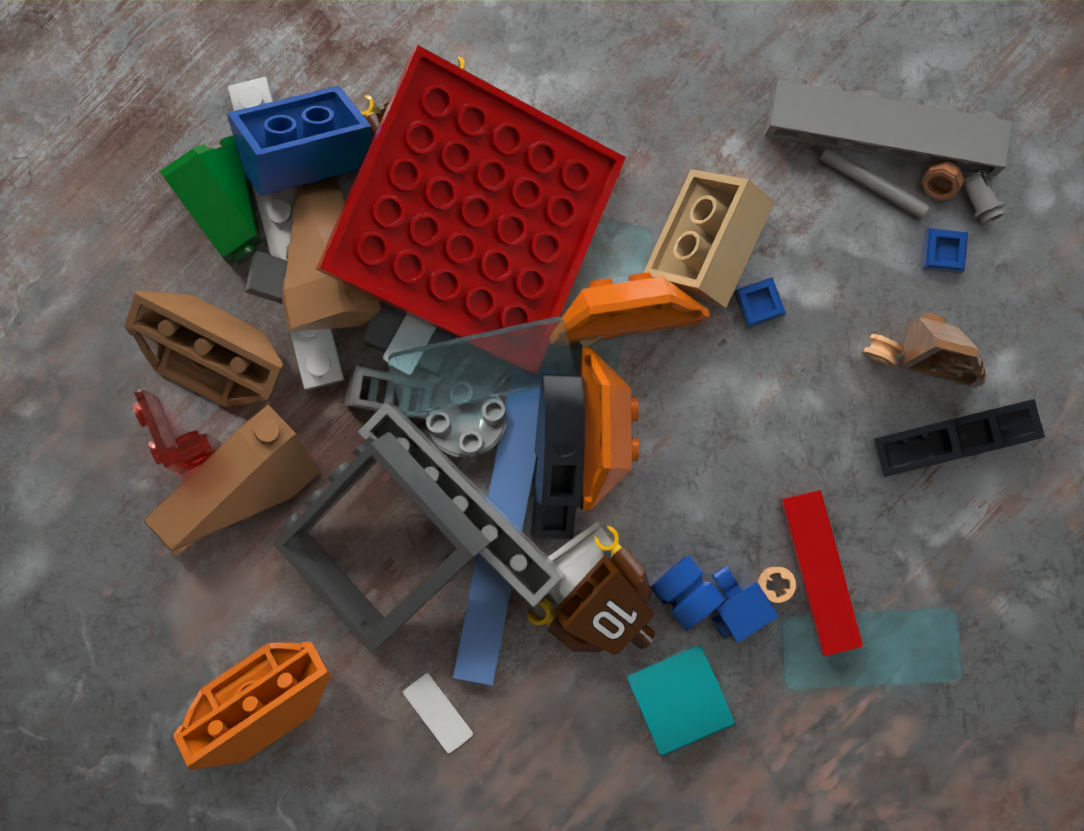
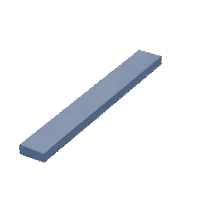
[453,365,553,686]

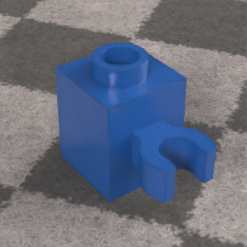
[711,566,779,643]

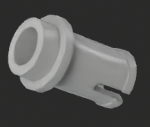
[962,171,1005,224]

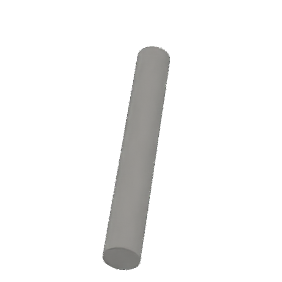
[819,146,929,219]

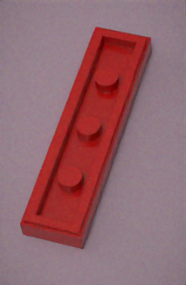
[780,490,864,657]

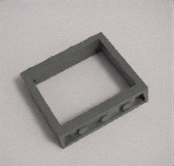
[273,432,490,653]

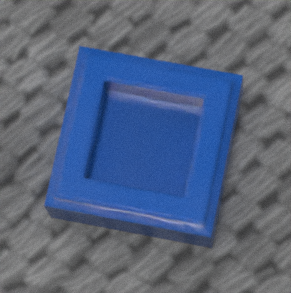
[922,228,968,273]
[734,277,786,329]

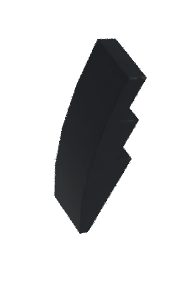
[874,399,1045,477]

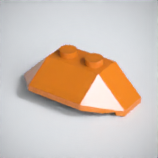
[549,272,710,348]
[579,347,639,510]
[173,642,331,770]

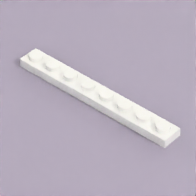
[228,77,345,391]

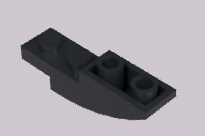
[531,374,585,539]

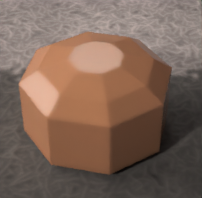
[921,160,964,201]

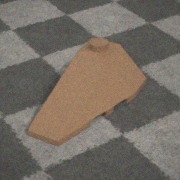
[282,176,381,331]
[898,313,987,387]
[144,404,321,551]

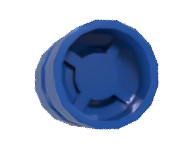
[650,554,726,631]

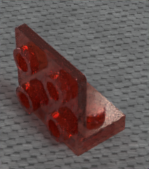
[133,389,222,474]

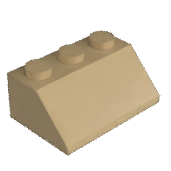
[643,169,775,308]

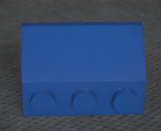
[227,85,372,196]

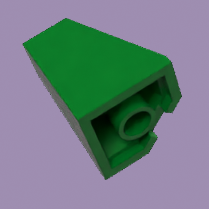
[159,135,262,265]

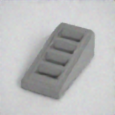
[344,366,434,420]

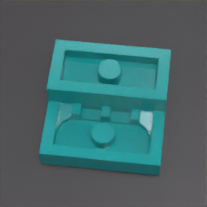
[626,644,735,758]

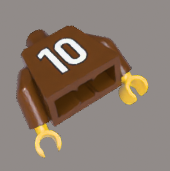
[527,526,655,655]

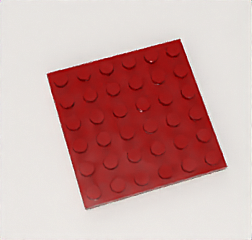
[316,45,626,373]

